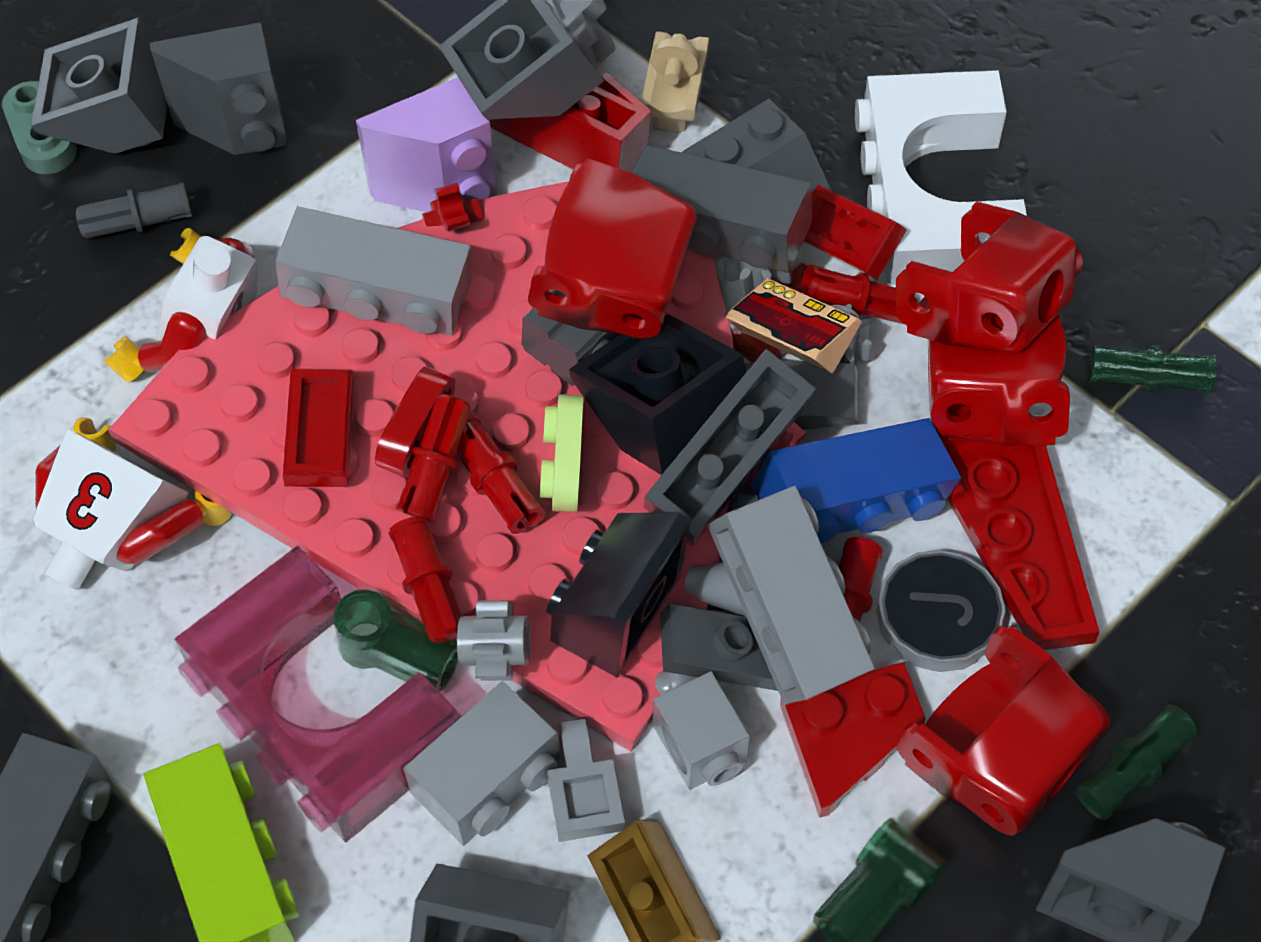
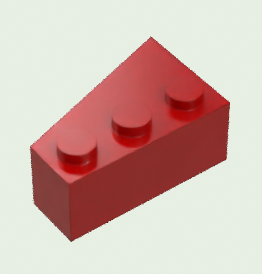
[489,53,652,173]

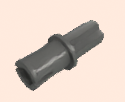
[76,182,192,238]

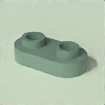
[2,81,77,174]

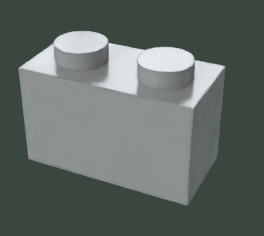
[403,681,560,847]

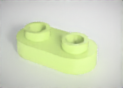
[540,394,583,513]

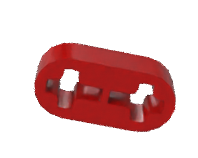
[375,367,456,478]

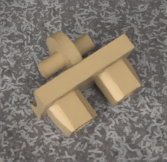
[641,31,709,132]

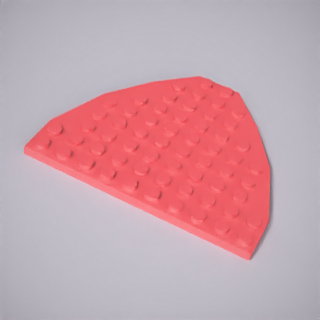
[109,181,733,752]

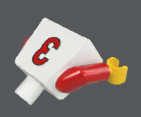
[103,228,257,382]
[33,417,232,590]

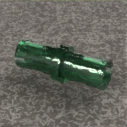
[1089,344,1216,393]
[1076,704,1198,820]

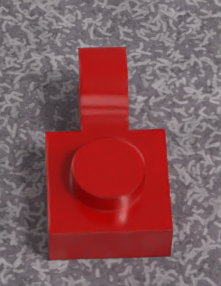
[422,183,484,232]

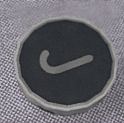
[876,550,1005,672]

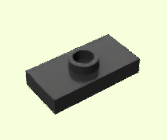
[660,603,778,691]

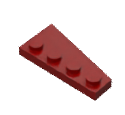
[939,435,1100,650]

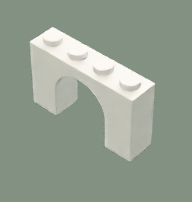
[855,70,1027,286]

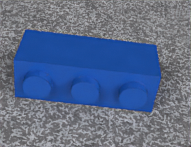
[751,418,961,544]

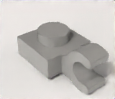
[547,0,615,63]
[547,719,625,842]

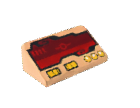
[725,278,862,374]

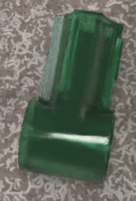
[333,590,459,696]
[813,817,947,942]

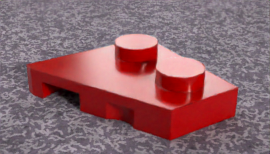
[780,662,926,818]

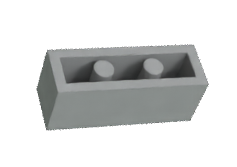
[275,206,471,336]
[707,485,875,705]

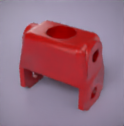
[528,159,697,339]
[896,201,1083,353]
[928,314,1070,446]
[897,626,1110,836]

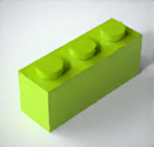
[143,743,300,942]

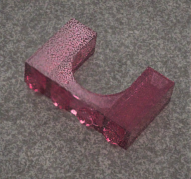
[174,545,462,843]

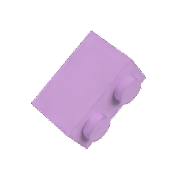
[356,77,497,212]

